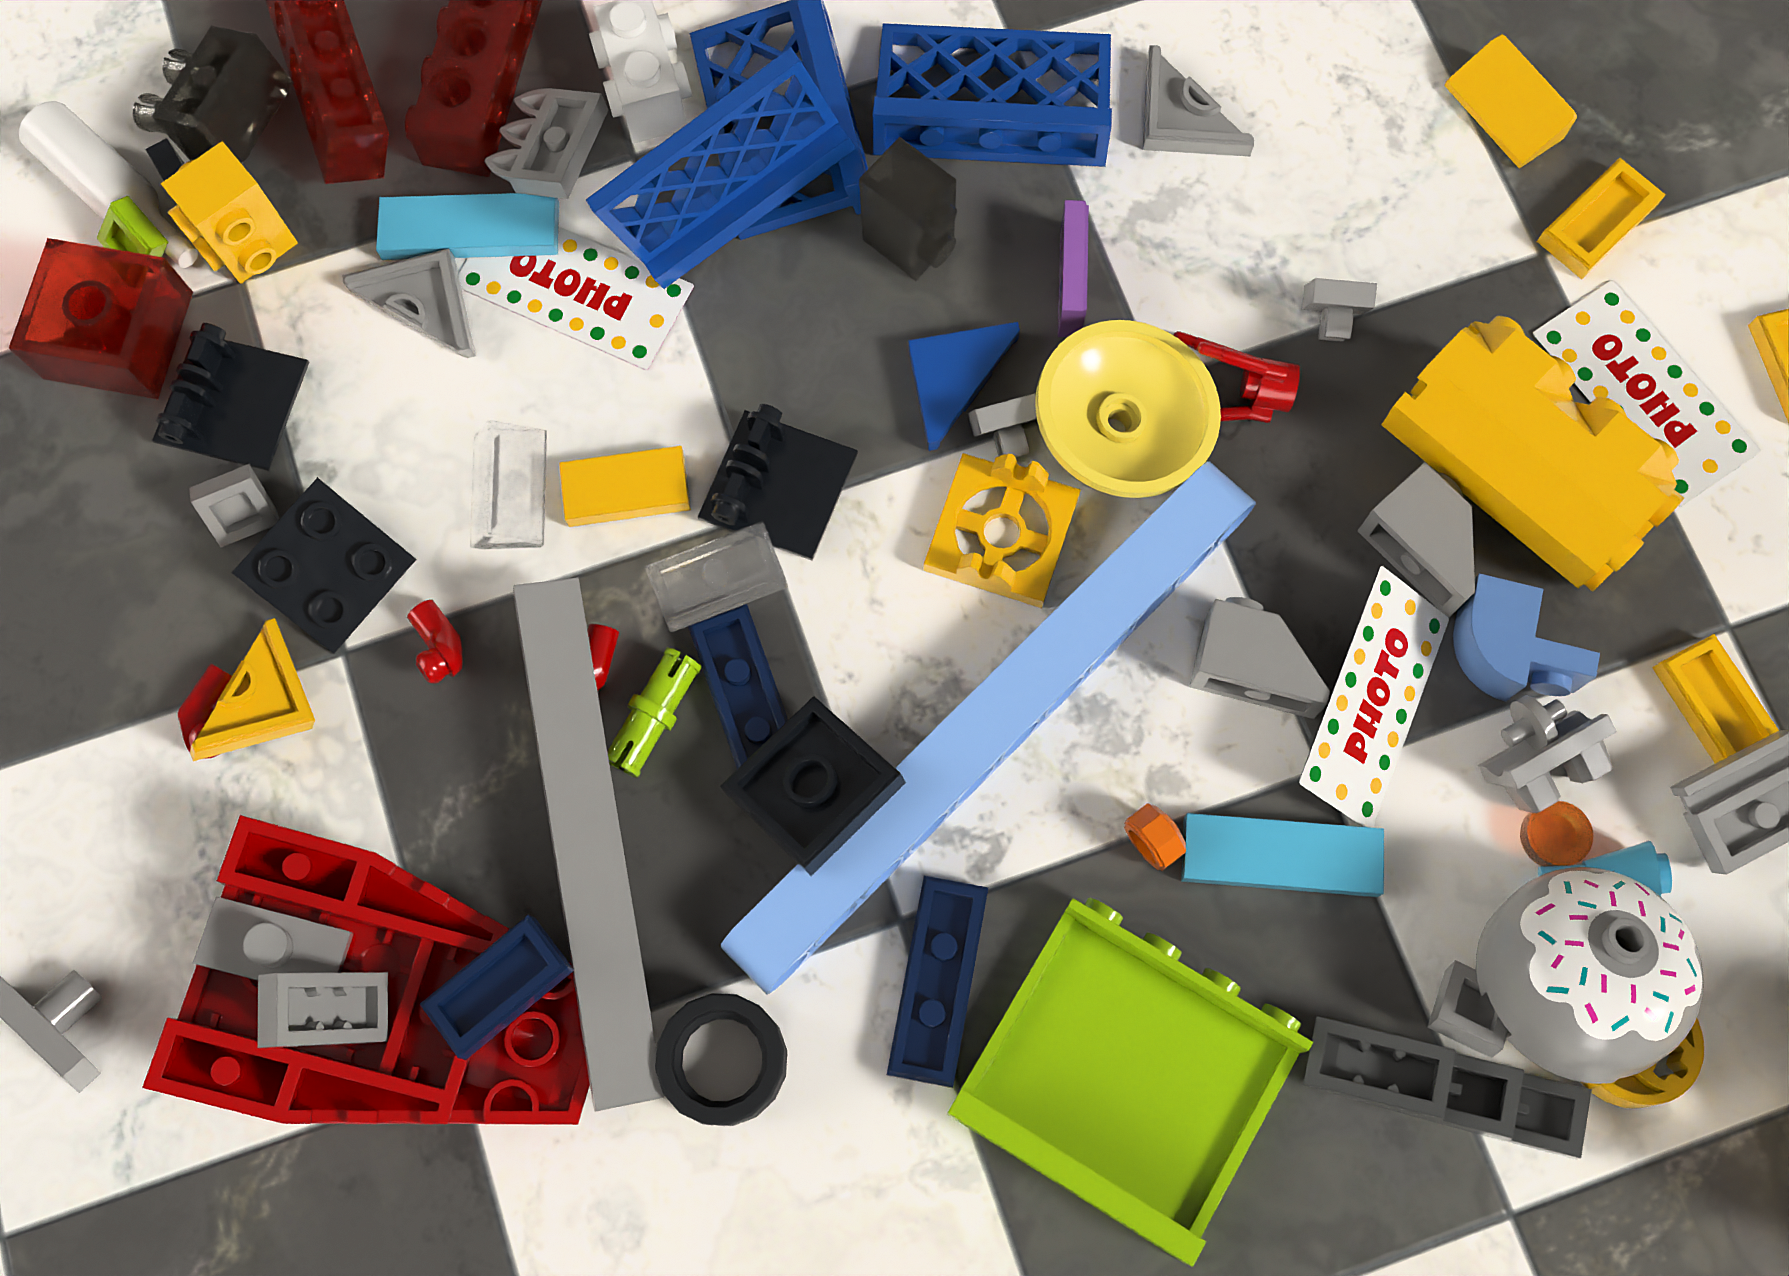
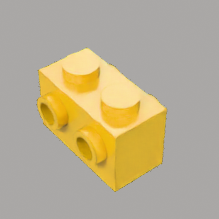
[161,141,298,284]

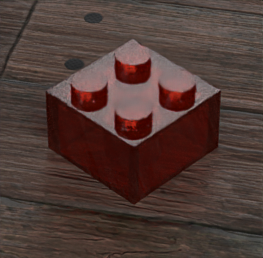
[9,238,193,399]

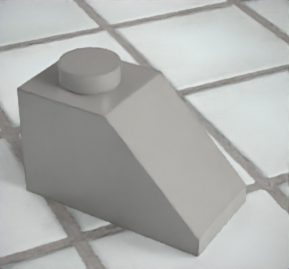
[1358,462,1475,618]
[1189,597,1330,719]

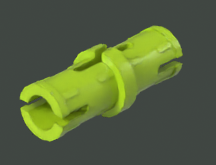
[607,647,702,778]

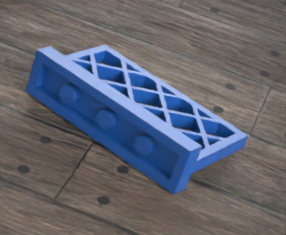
[690,0,879,240]
[873,23,1112,167]
[586,47,856,289]

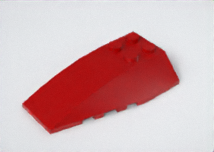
[142,815,590,1125]

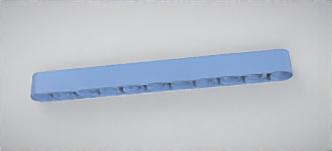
[721,461,1256,995]

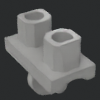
[1478,695,1617,813]

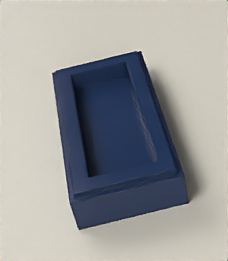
[420,915,574,1060]

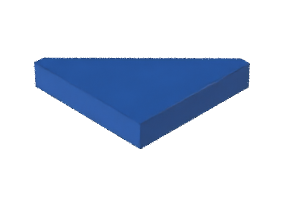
[908,322,1020,451]

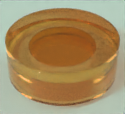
[1520,801,1594,866]

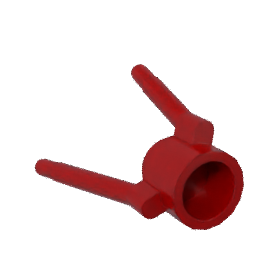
[1173,331,1300,423]

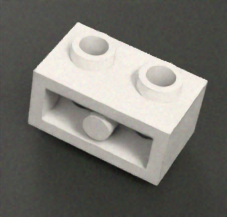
[589,0,692,144]

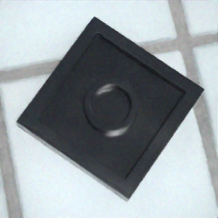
[720,696,906,876]

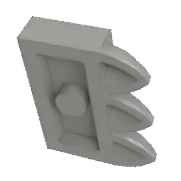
[485,88,608,199]

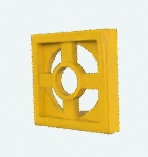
[924,453,1081,608]

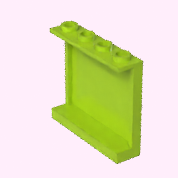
[947,898,1313,1267]

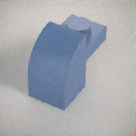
[1453,573,1600,702]

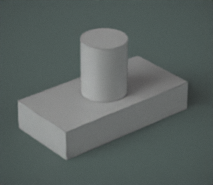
[193,897,353,980]
[0,970,102,1093]
[258,972,388,1048]

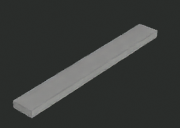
[513,577,664,1112]

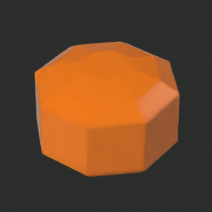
[1124,803,1186,871]

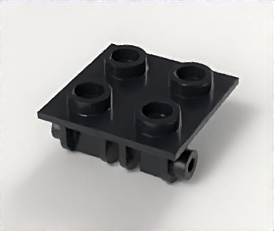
[152,323,310,471]
[698,404,858,561]
[231,477,417,654]

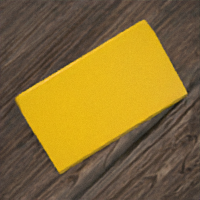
[1444,34,1577,169]

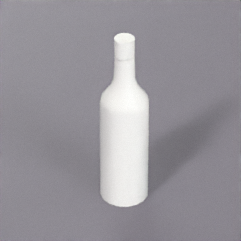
[19,101,198,268]

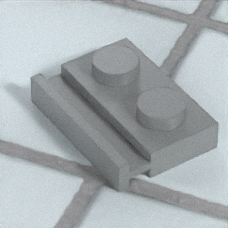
[1670,730,1789,875]

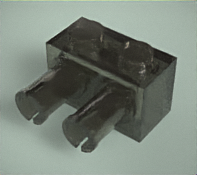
[132,25,294,164]

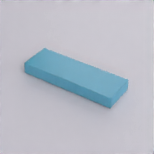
[376,193,559,260]
[1181,813,1384,897]

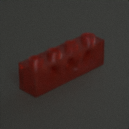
[265,0,389,184]
[405,0,543,177]

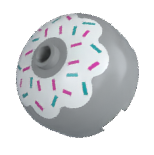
[1476,867,1704,1084]

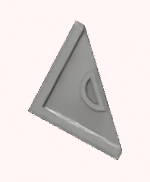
[1143,45,1254,157]
[342,248,476,358]

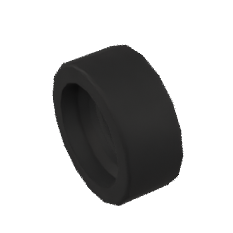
[655,993,788,1126]

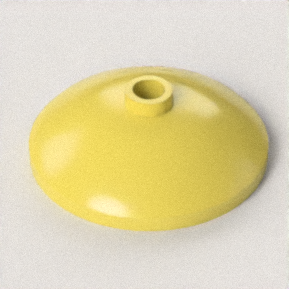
[1035,320,1221,498]

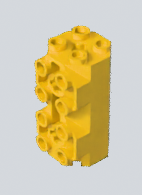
[1381,316,1684,592]

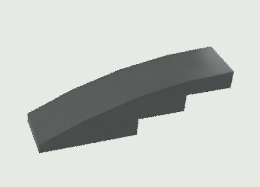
[1303,1016,1592,1160]

